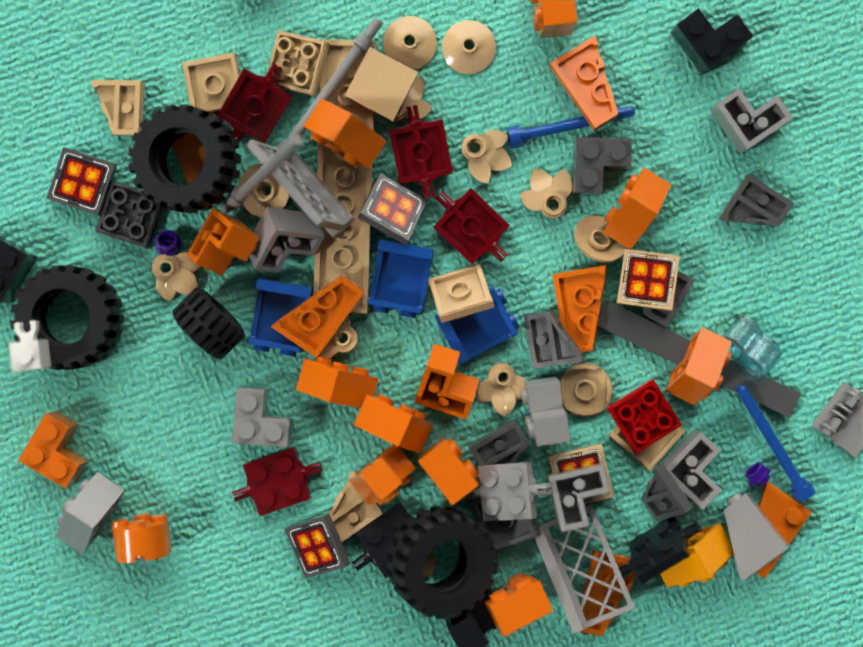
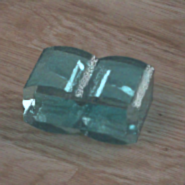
[722,315,783,380]

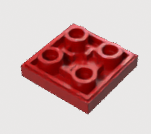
[606,378,682,454]

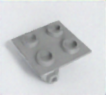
[812,382,863,457]

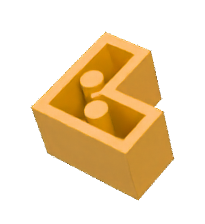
[660,523,734,587]

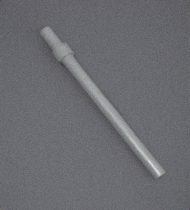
[280,17,383,148]
[221,135,303,213]

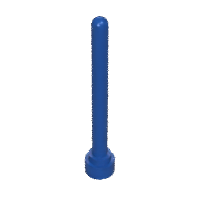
[506,106,635,149]
[737,385,816,502]

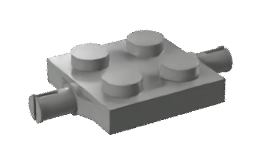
[465,462,553,521]

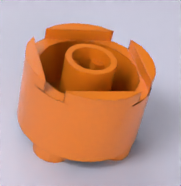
[112,513,171,563]

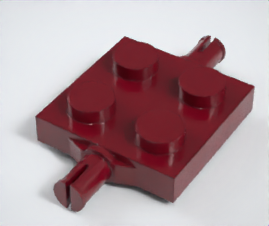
[217,62,292,143]
[389,105,453,199]
[433,188,510,265]
[232,447,323,517]

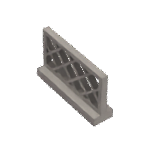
[246,139,355,238]
[535,504,635,634]

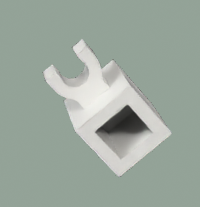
[9,320,51,372]

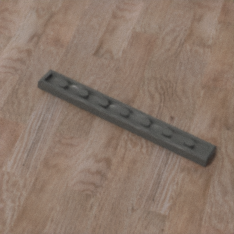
[598,300,801,418]

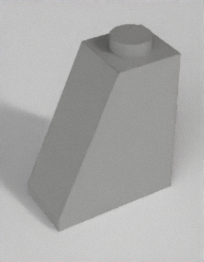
[724,492,791,581]

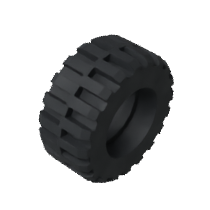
[128,104,241,213]
[10,265,124,370]
[386,506,497,619]

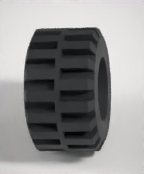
[172,287,245,360]

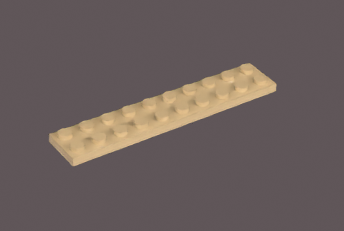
[313,39,377,314]

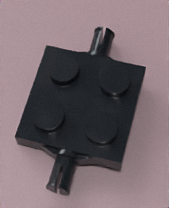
[352,502,430,579]
[619,517,702,584]

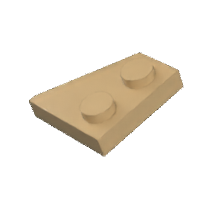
[91,80,145,136]
[328,470,384,543]

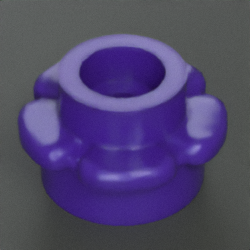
[154,230,182,256]
[745,462,771,487]

